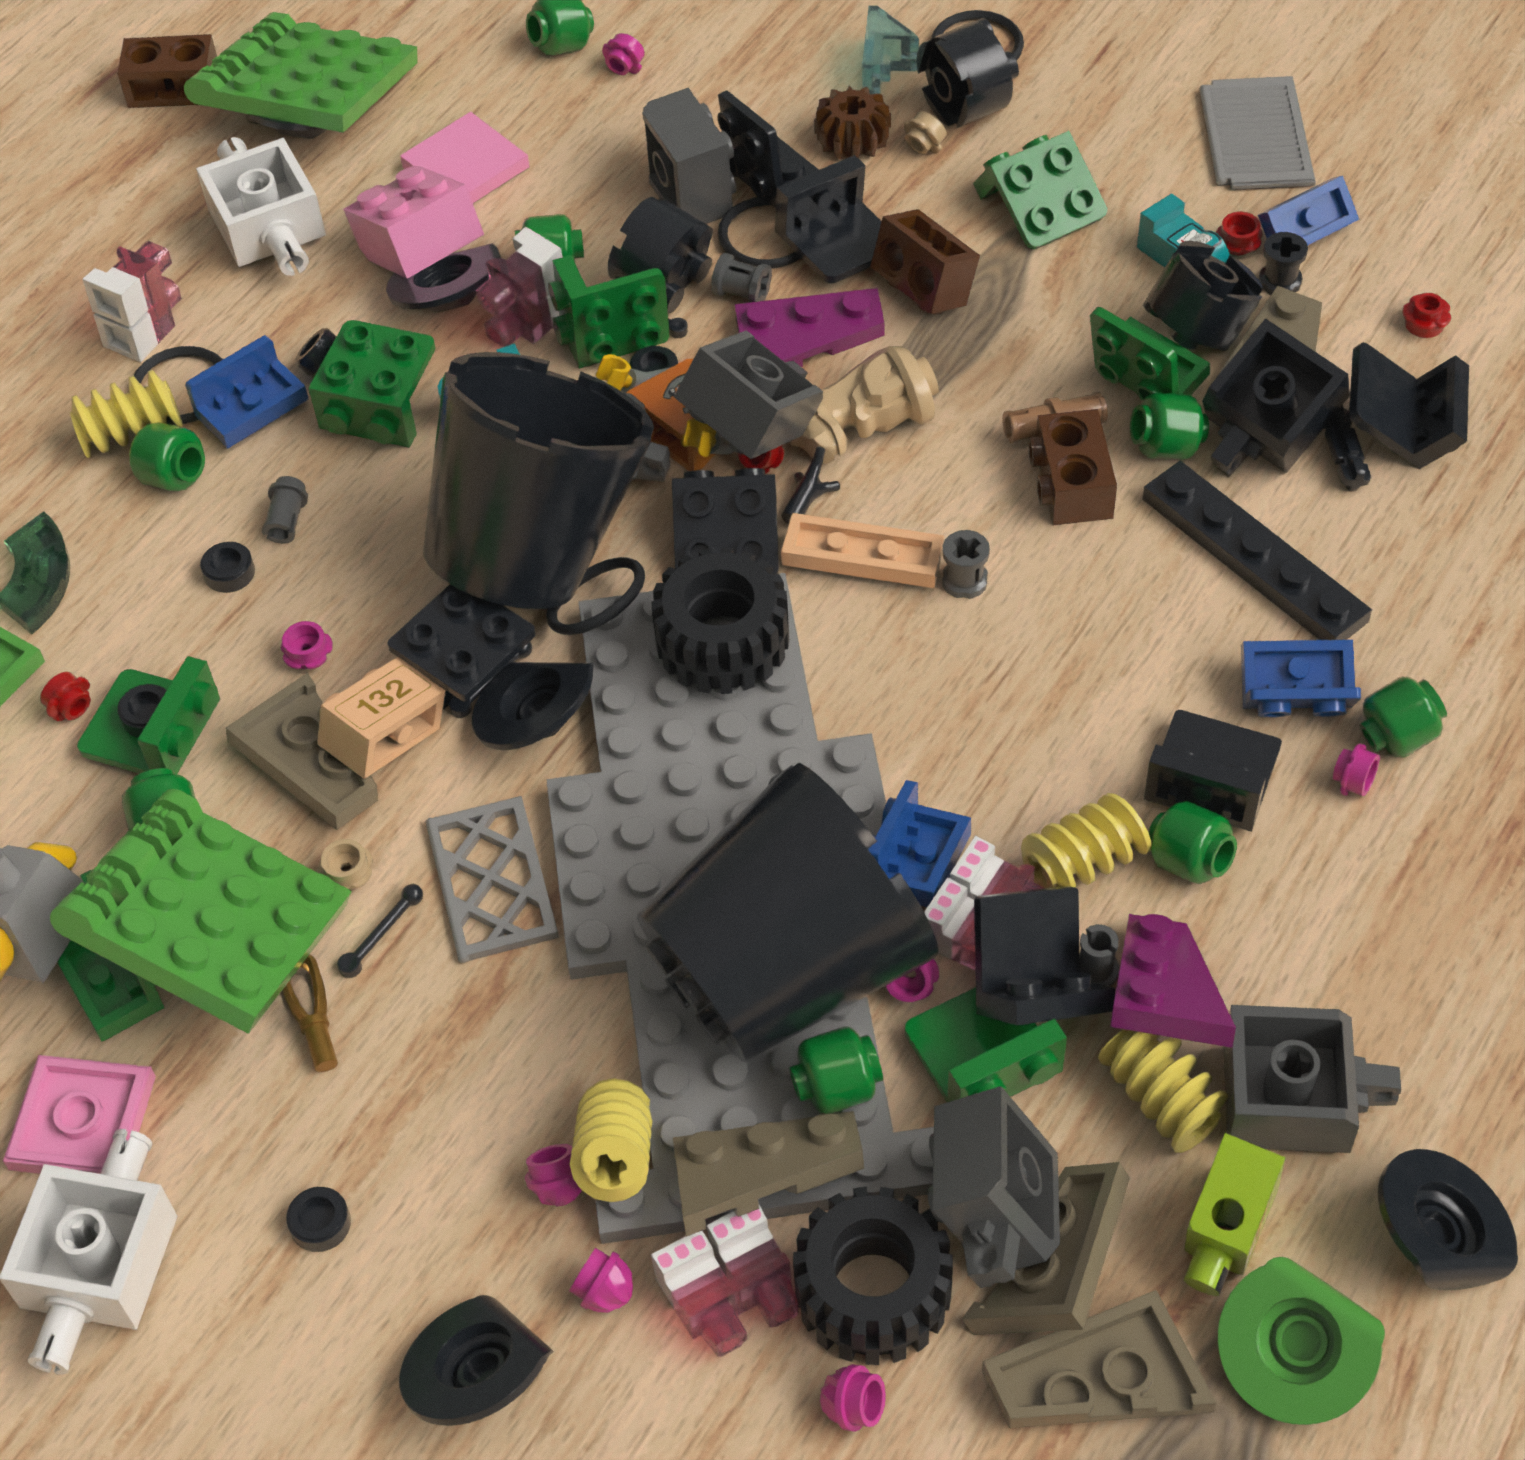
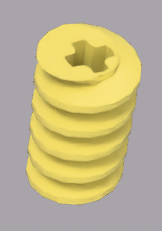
[70,370,183,458]
[1021,793,1152,889]
[1098,1029,1228,1153]
[570,1078,653,1202]

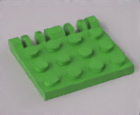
[184,12,418,133]
[50,789,352,1034]

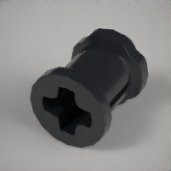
[1259,232,1308,295]

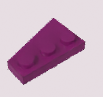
[735,288,885,367]
[1110,914,1236,1048]

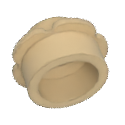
[904,111,947,155]
[318,839,373,890]

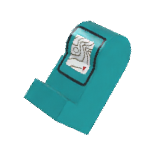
[1137,193,1229,268]

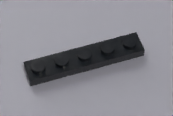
[1142,460,1372,640]

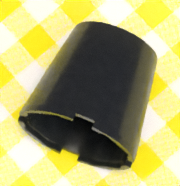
[423,352,654,609]
[637,763,939,1062]

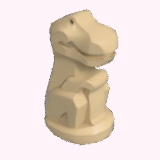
[790,346,939,464]

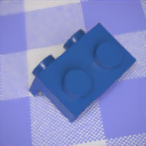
[185,335,309,449]
[1241,640,1361,718]
[868,780,971,907]

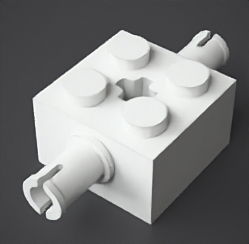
[196,137,326,276]
[0,1129,178,1375]

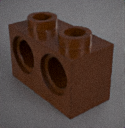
[117,34,217,108]
[870,209,980,314]
[1028,409,1117,525]

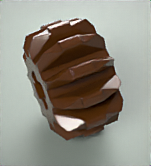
[814,85,891,160]

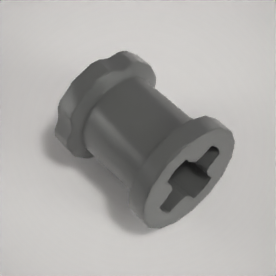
[711,253,772,303]
[942,530,990,599]

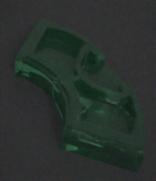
[0,511,71,634]

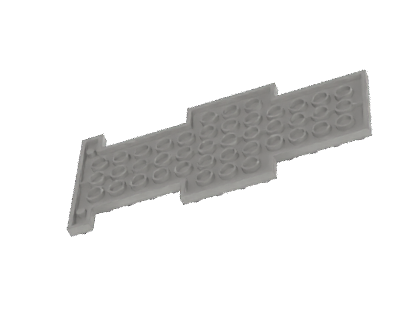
[546,573,934,1244]

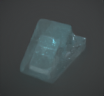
[862,5,919,94]

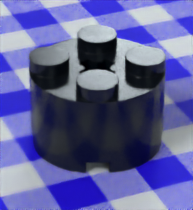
[916,18,1019,128]
[608,196,713,313]
[1143,241,1263,351]

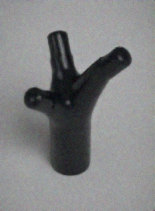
[781,446,840,524]

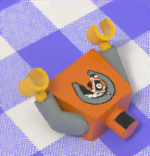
[595,354,734,471]

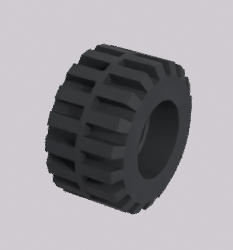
[651,548,790,694]
[793,1186,953,1365]

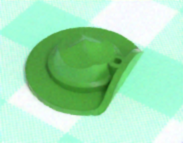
[1218,1257,1385,1425]

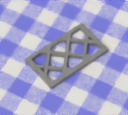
[425,796,559,963]

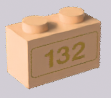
[317,656,446,779]

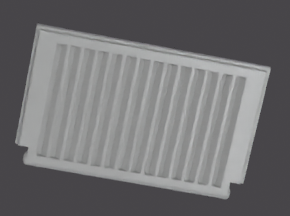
[1199,76,1316,190]

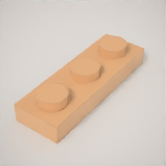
[781,513,944,588]

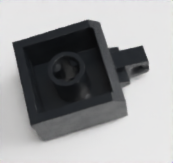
[1202,318,1350,477]

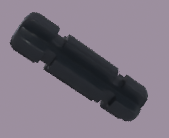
[1323,405,1371,491]

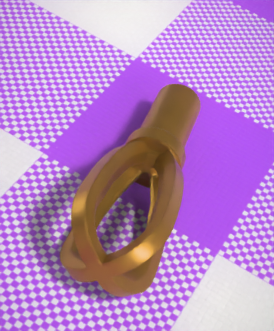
[283,954,338,1072]

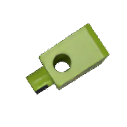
[1184,1133,1286,1296]

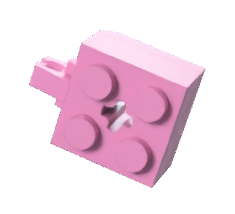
[343,166,484,279]

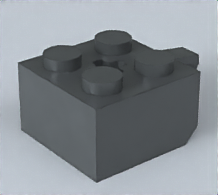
[642,88,736,224]
[674,330,823,459]
[1223,1005,1401,1153]
[928,1086,1060,1288]

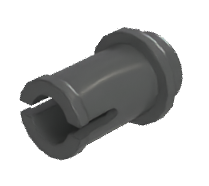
[262,476,308,544]
[1080,924,1119,986]

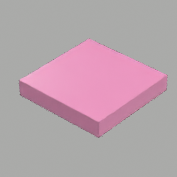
[400,112,530,203]
[3,1055,156,1174]

